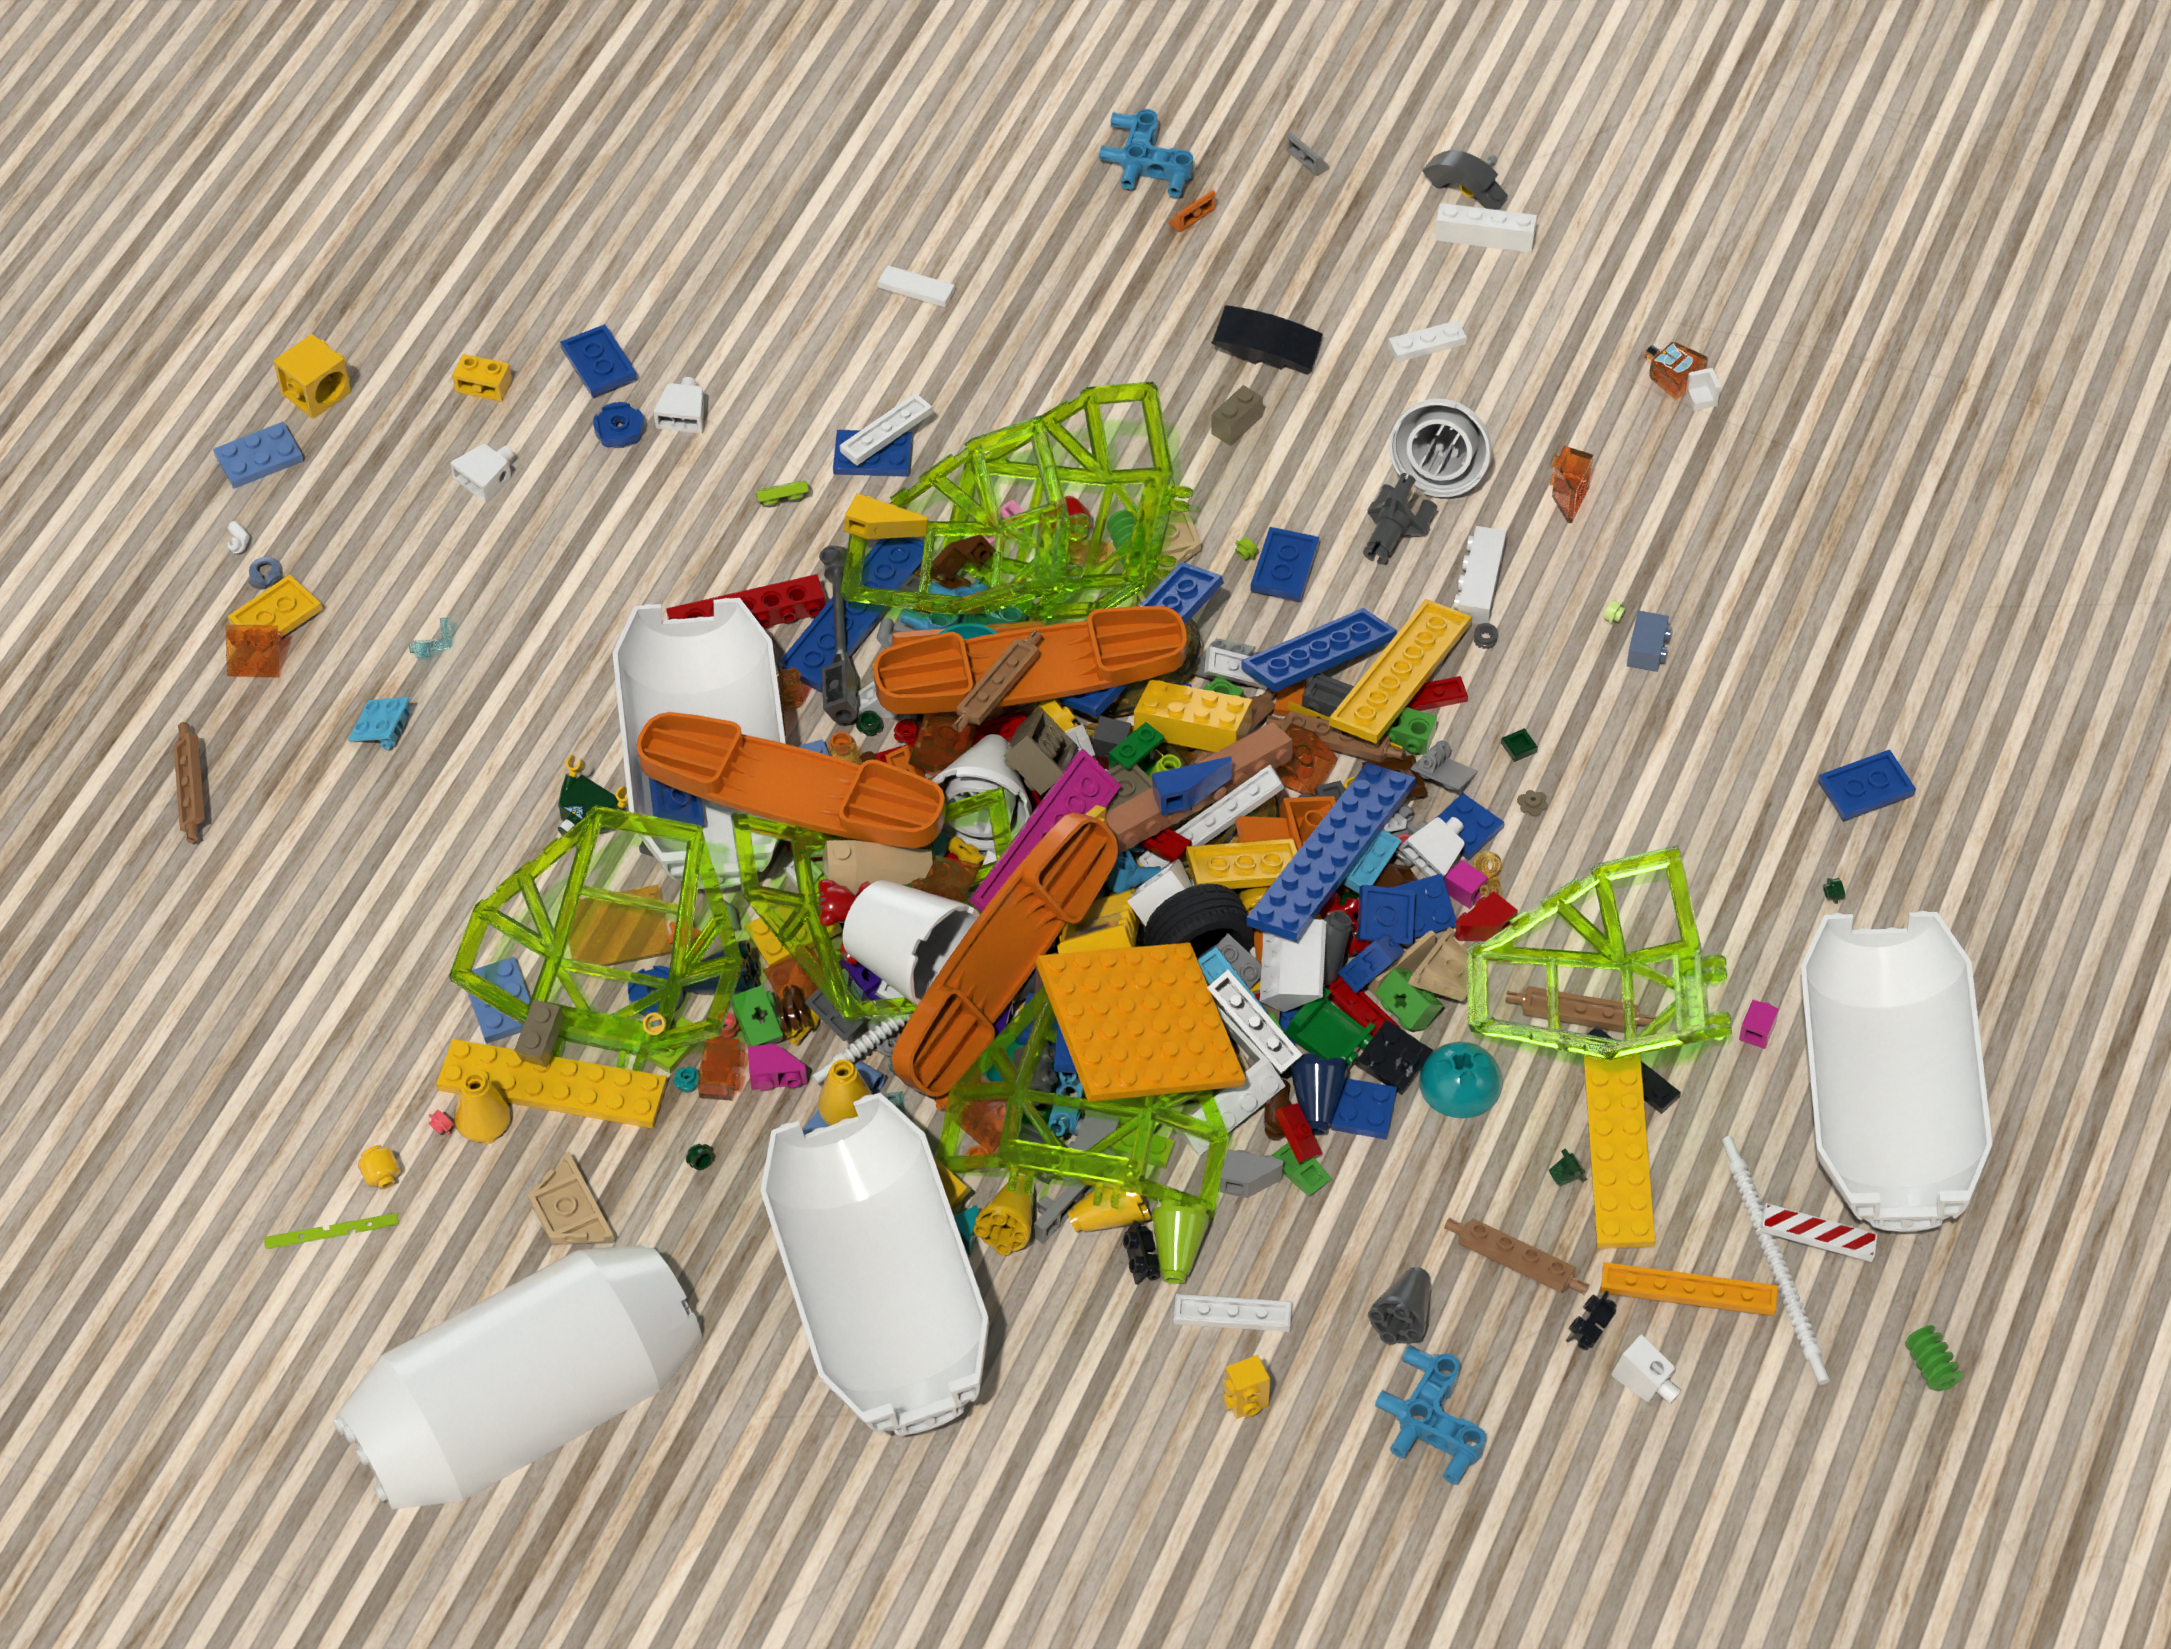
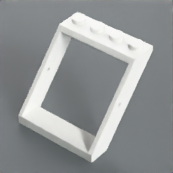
[1148,1003,1285,1156]

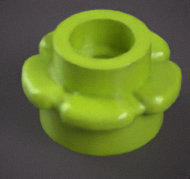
[1235,537,1259,560]

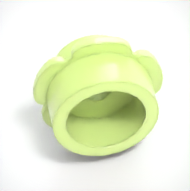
[1603,600,1626,624]

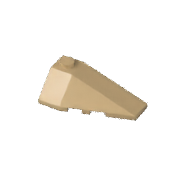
[822,840,934,896]

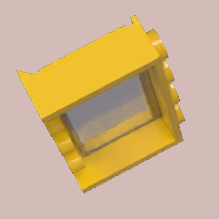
[1057,890,1140,954]

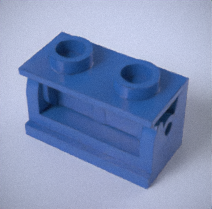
[1338,931,1405,993]

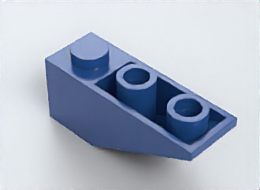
[1152,756,1232,815]

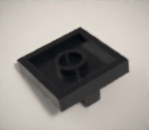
[1355,1019,1433,1095]

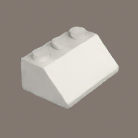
[1260,919,1326,1012]

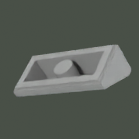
[1286,131,1330,176]

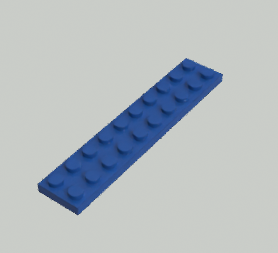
[1247,763,1416,942]

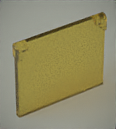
[561,884,672,973]

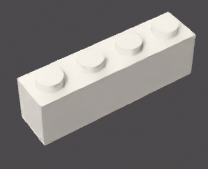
[1435,203,1537,253]
[1454,526,1506,624]
[1206,970,1302,1075]

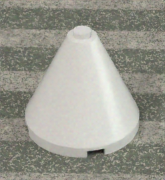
[1389,399,1492,497]
[931,734,1032,851]

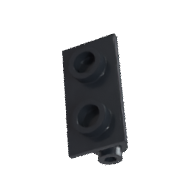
[1123,1220,1160,1285]
[1565,1290,1616,1350]

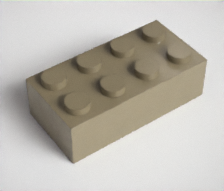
[1004,706,1077,795]

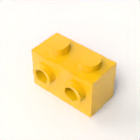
[452,354,512,402]
[1222,1355,1270,1419]

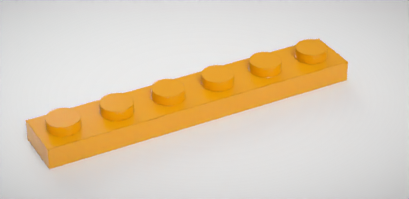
[1600,1262,1778,1316]

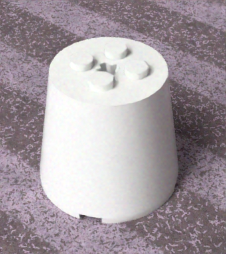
[843,880,980,1006]

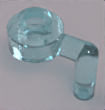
[409,617,452,658]

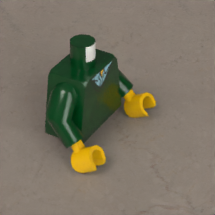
[558,755,628,839]

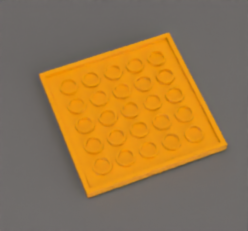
[1035,943,1246,1102]

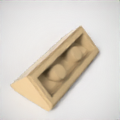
[1366,930,1436,1000]

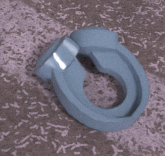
[248,557,283,589]

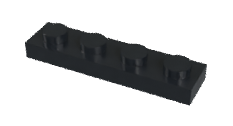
[1577,1026,1681,1114]

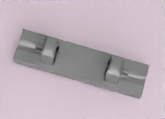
[1034,1147,1116,1244]

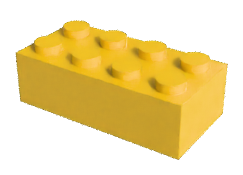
[1134,679,1252,752]

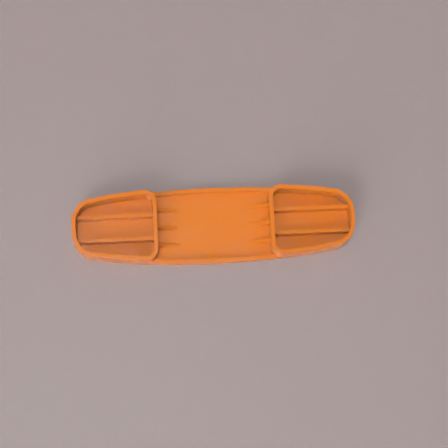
[873,606,1187,714]
[636,712,946,849]
[892,813,1118,1097]

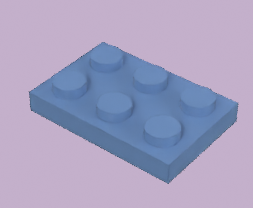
[213,422,303,489]
[461,957,532,1044]

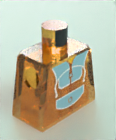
[1644,342,1708,401]

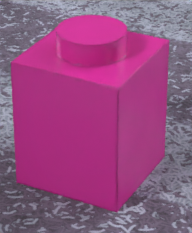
[1443,860,1488,909]
[1739,999,1779,1049]

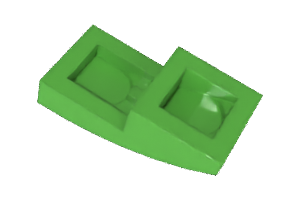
[1271,1143,1332,1197]

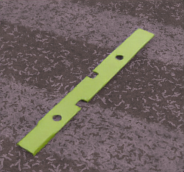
[264,1213,398,1249]

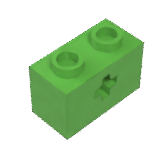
[1375,968,1443,1030]
[730,985,784,1047]

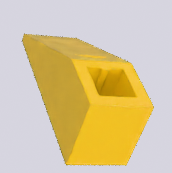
[844,493,929,539]

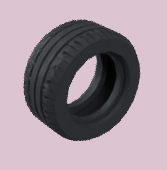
[1144,883,1254,959]

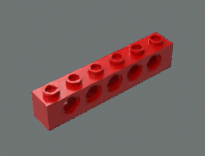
[666,574,826,629]

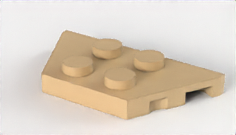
[1130,498,1201,579]
[1408,927,1486,1002]
[527,1152,614,1244]

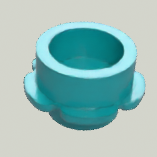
[673,1066,701,1093]

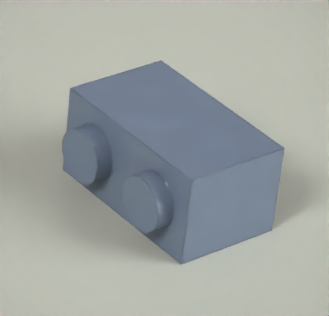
[1627,610,1672,672]

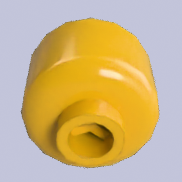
[358,1145,400,1189]

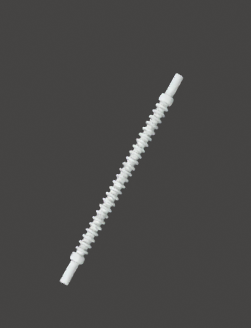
[811,1002,917,1085]
[1722,1136,1830,1385]

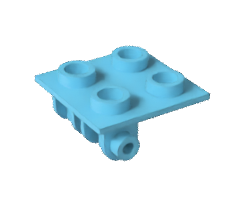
[348,697,411,750]

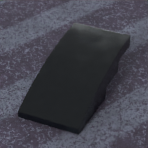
[1211,305,1323,375]

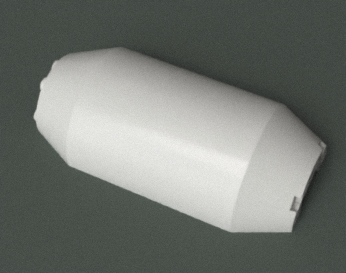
[612,598,786,889]
[1801,911,1993,1232]
[760,1093,989,1435]
[333,1245,703,1510]

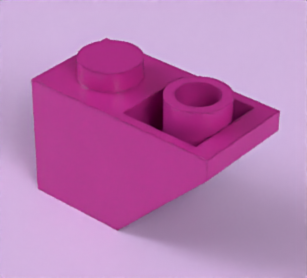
[748,1044,807,1090]

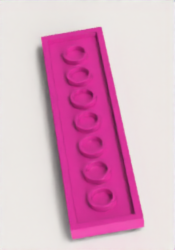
[968,749,1121,913]

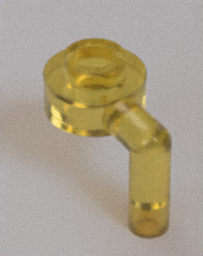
[1473,852,1502,895]

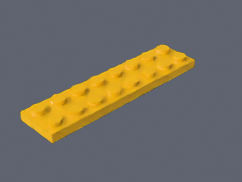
[1329,599,1472,744]
[436,1039,668,1129]
[1583,1042,1655,1249]

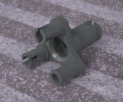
[1363,473,1437,564]

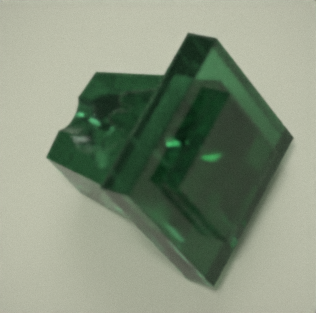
[1549,1148,1588,1187]

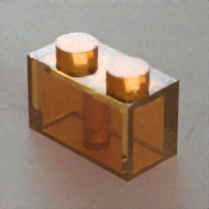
[697,1036,745,1101]

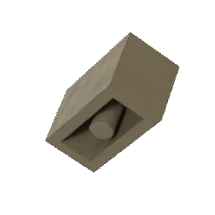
[1211,385,1263,446]
[514,999,566,1067]

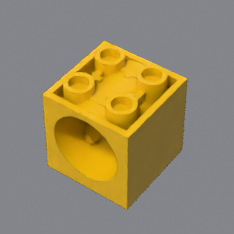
[273,333,351,419]

